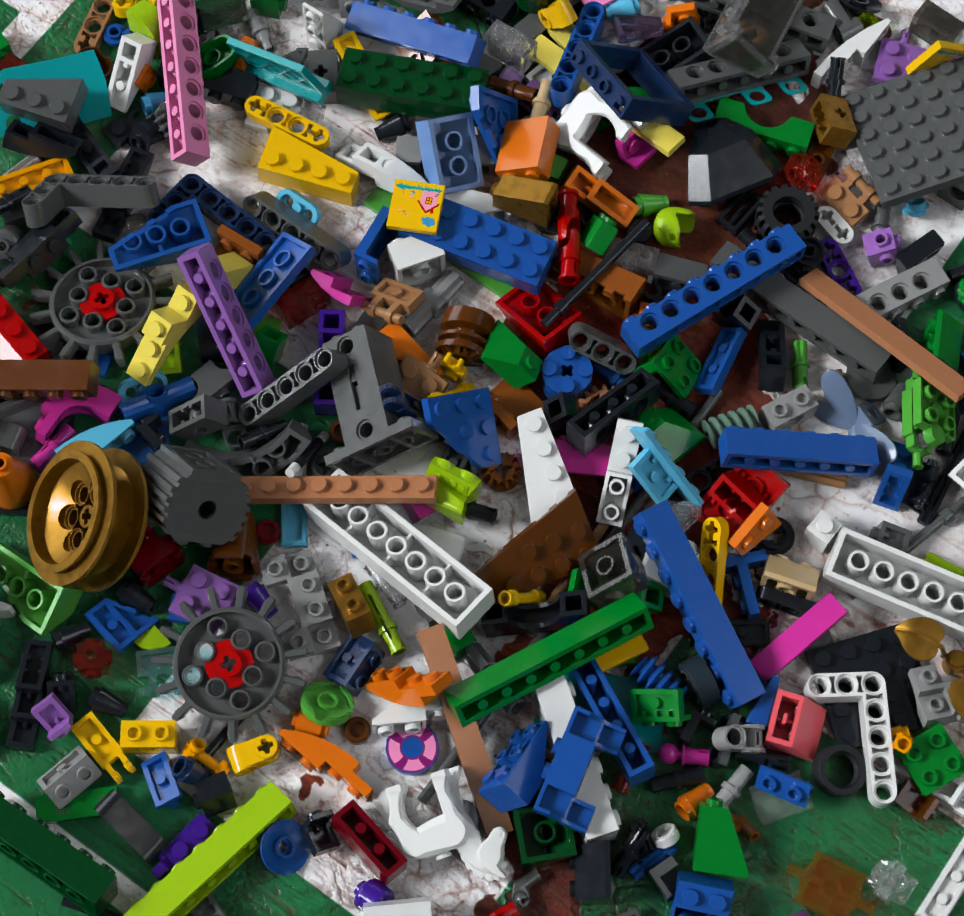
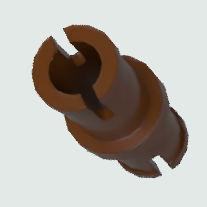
[489,76,539,103]

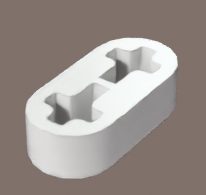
[817,206,854,249]

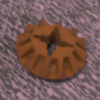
[481,452,522,492]

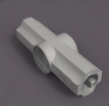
[401,269,465,337]

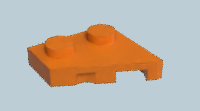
[727,502,782,556]

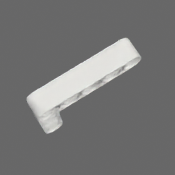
[803,671,897,809]

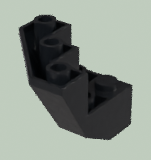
[688,117,782,207]

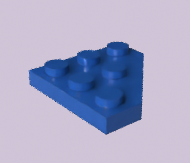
[469,85,518,165]
[421,387,503,469]

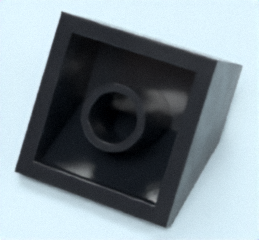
[569,840,611,905]

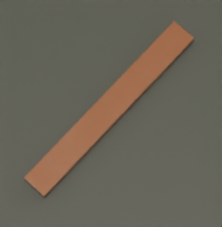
[799,268,964,403]
[416,623,514,838]

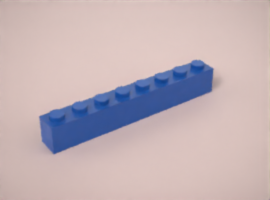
[632,500,766,709]

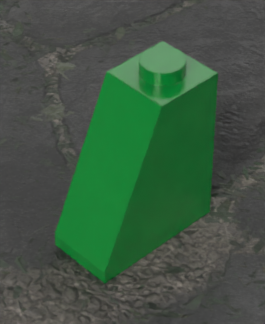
[691,797,749,878]

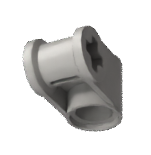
[712,724,766,754]

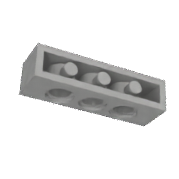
[855,257,950,321]

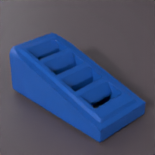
[744,675,780,733]

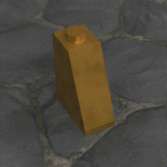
[490,174,558,228]

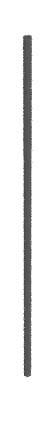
[417,389,724,805]

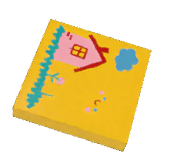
[905,40,964,75]
[386,179,446,236]

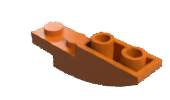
[364,665,454,707]
[278,729,374,802]

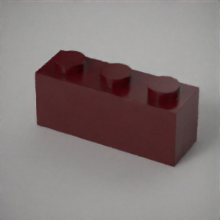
[331,799,408,886]

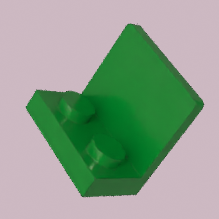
[633,335,703,400]
[895,723,964,797]

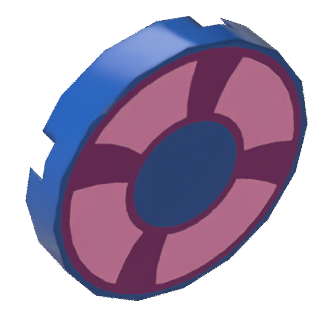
[385,724,439,776]

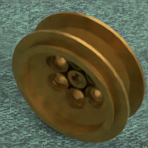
[26,440,149,592]

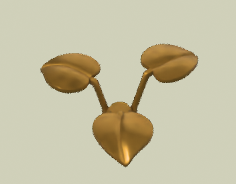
[894,617,964,720]

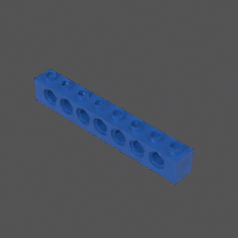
[620,223,807,359]

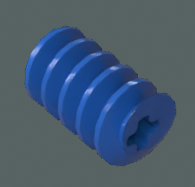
[629,655,689,698]

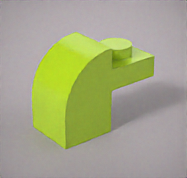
[126,0,162,60]

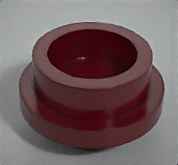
[256,520,281,545]

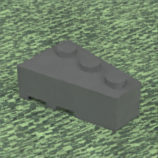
[0,79,89,133]

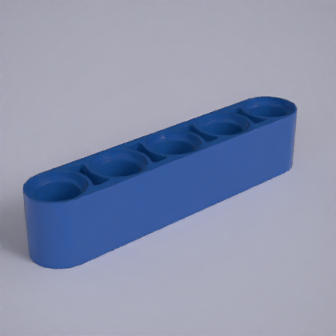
[550,1,605,108]

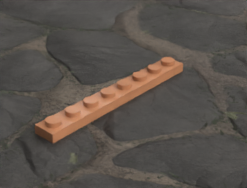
[240,475,439,504]

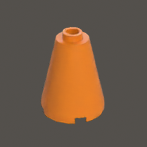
[0,452,38,510]

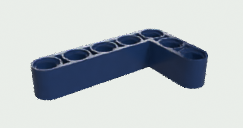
[147,174,276,254]

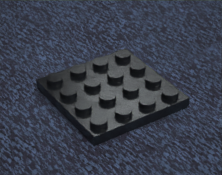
[804,624,925,749]

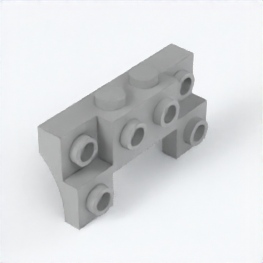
[259,549,341,662]
[908,664,964,728]

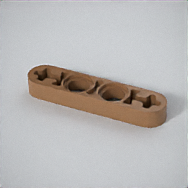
[74,0,115,53]

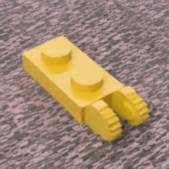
[71,711,136,785]

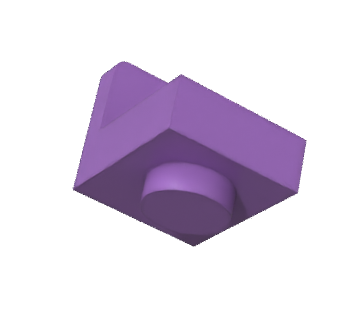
[31,692,74,741]

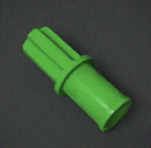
[790,340,810,390]

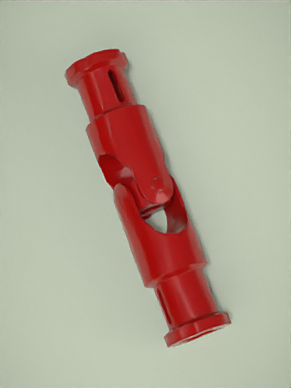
[557,188,581,286]

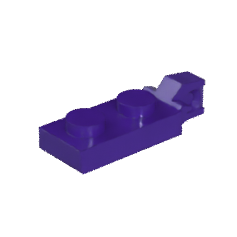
[151,812,216,880]

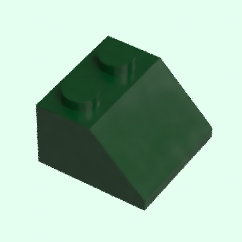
[512,806,577,869]

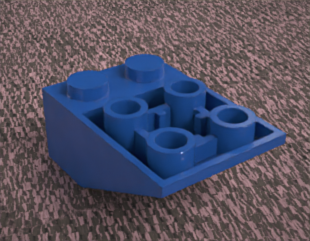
[478,720,548,813]
[669,869,734,916]

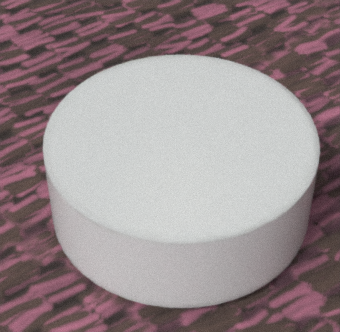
[651,823,680,849]

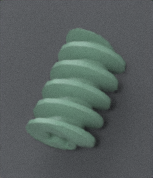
[701,404,759,450]

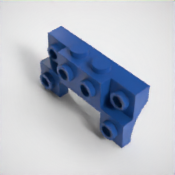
[533,706,627,834]

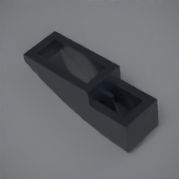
[2,119,84,158]

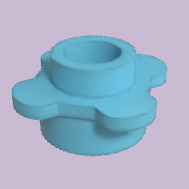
[902,197,929,217]

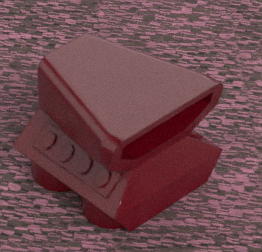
[129,523,186,588]

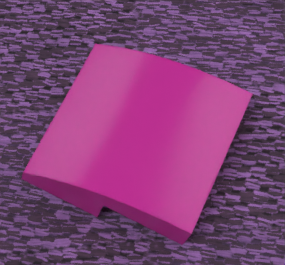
[311,269,372,307]

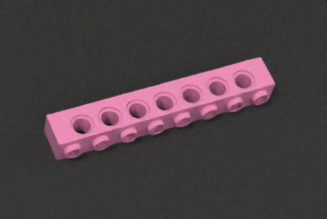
[157,0,210,167]

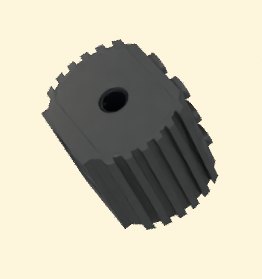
[140,444,251,547]

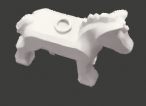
[523,86,648,181]
[371,765,509,882]

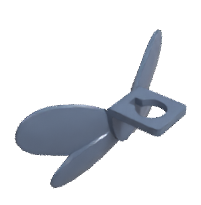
[815,370,898,464]

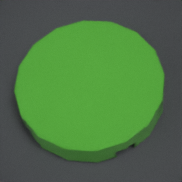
[300,681,354,727]

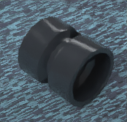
[789,236,825,280]

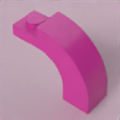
[34,385,123,445]

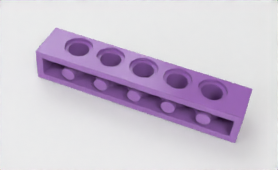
[177,241,275,398]

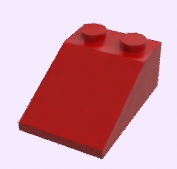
[496,282,584,358]

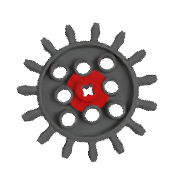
[29,241,174,368]
[151,586,309,743]

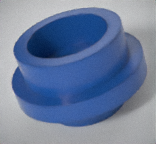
[103,24,126,47]

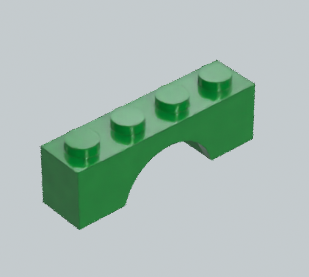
[714,97,815,159]

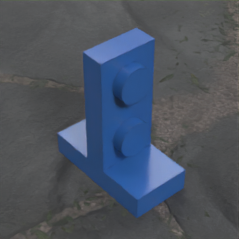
[872,441,914,511]
[713,549,767,620]

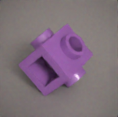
[862,227,903,267]

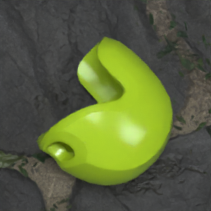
[653,207,695,249]

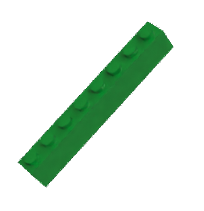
[443,592,654,728]

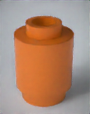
[291,710,330,739]

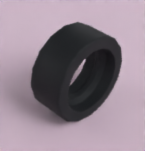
[811,744,866,797]

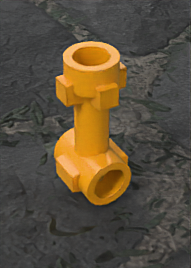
[891,725,914,754]
[181,737,232,775]

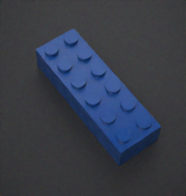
[398,198,558,296]

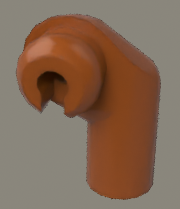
[731,813,760,842]

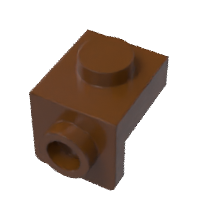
[893,778,940,822]

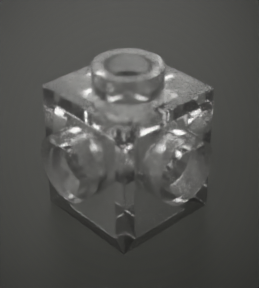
[867,859,918,905]

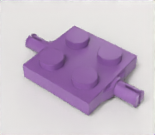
[871,29,927,84]
[163,564,239,635]

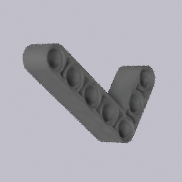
[21,174,160,228]

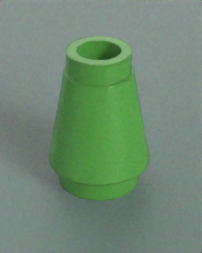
[631,194,669,218]

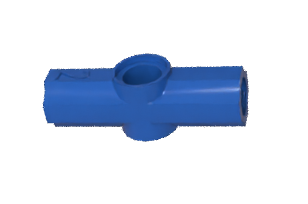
[118,376,197,422]

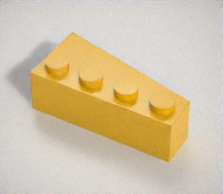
[257,126,360,207]

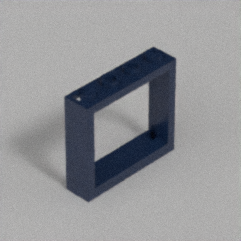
[568,39,695,127]

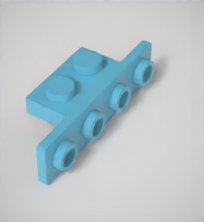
[628,426,704,506]

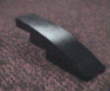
[92,146,155,244]
[6,639,54,753]

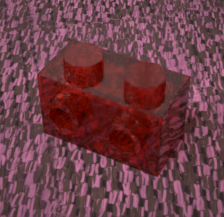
[274,275,331,330]

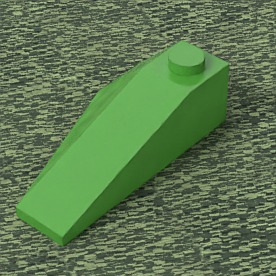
[0,542,84,636]

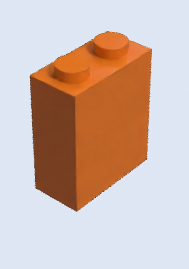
[495,116,560,180]

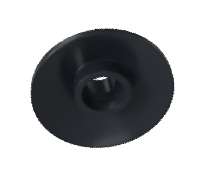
[841,0,882,15]

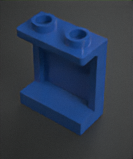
[354,205,400,285]

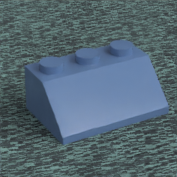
[415,112,485,194]

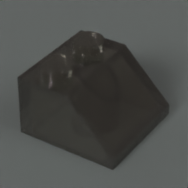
[578,532,650,608]

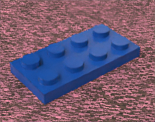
[234,231,317,329]

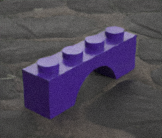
[313,309,347,416]

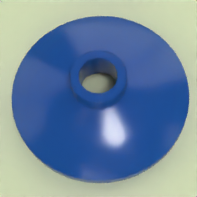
[260,819,310,875]

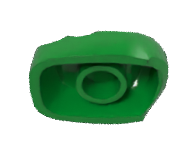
[199,34,240,80]

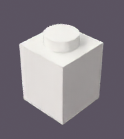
[802,509,843,553]

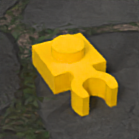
[440,352,468,383]

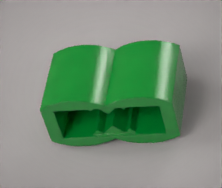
[580,212,619,256]

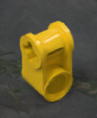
[538,0,578,30]
[226,734,281,777]

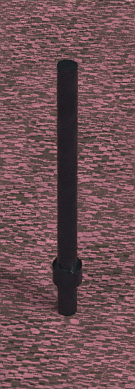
[540,219,651,329]

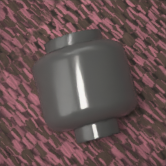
[0,224,25,260]

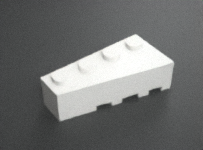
[517,407,573,523]

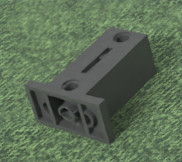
[322,324,440,476]

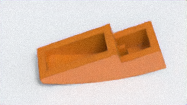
[560,165,640,228]

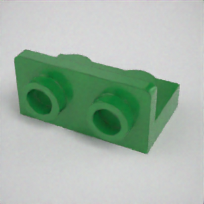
[630,688,691,727]

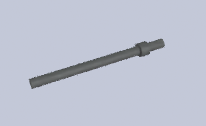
[847,497,964,600]

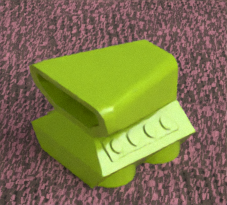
[424,456,482,525]

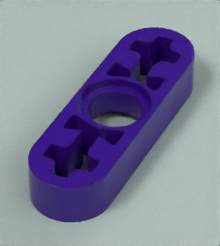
[821,238,862,296]

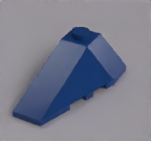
[108,198,212,272]

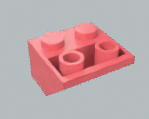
[763,689,827,762]

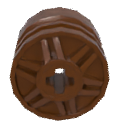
[435,305,495,367]

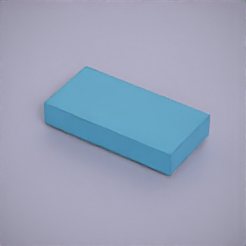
[281,504,308,548]

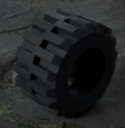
[754,184,820,251]

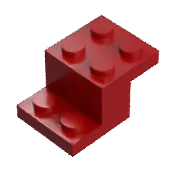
[691,468,791,547]

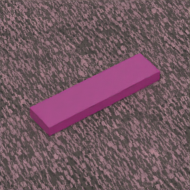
[750,592,848,683]

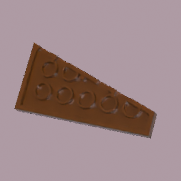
[474,488,603,599]

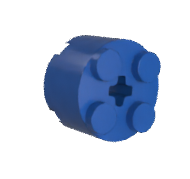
[541,345,593,400]

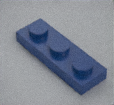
[693,327,747,395]

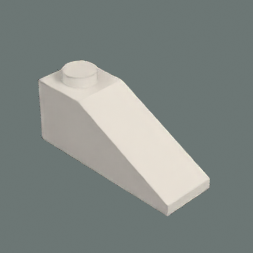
[108,32,157,113]

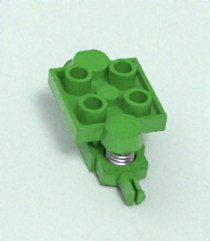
[902,369,956,470]

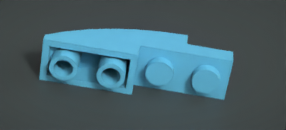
[40,419,138,475]

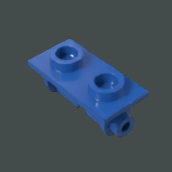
[754,764,814,808]

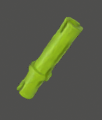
[358,580,407,657]

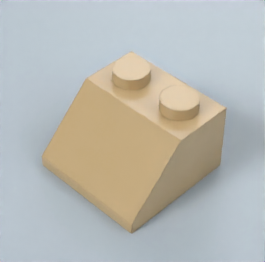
[758,554,820,600]

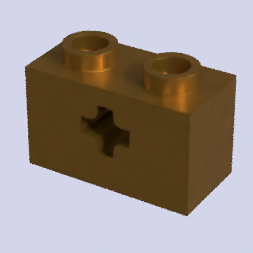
[809,93,857,149]
[327,572,377,639]

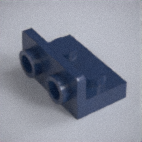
[323,635,385,697]

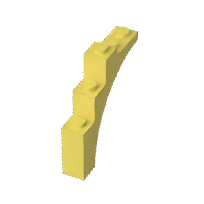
[126,252,253,387]

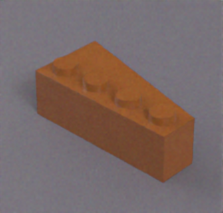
[547,242,646,321]

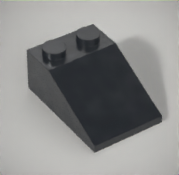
[641,16,718,75]

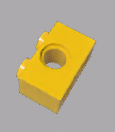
[120,720,180,754]

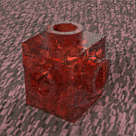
[782,153,826,192]
[73,638,113,679]

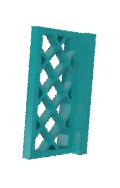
[226,37,334,106]

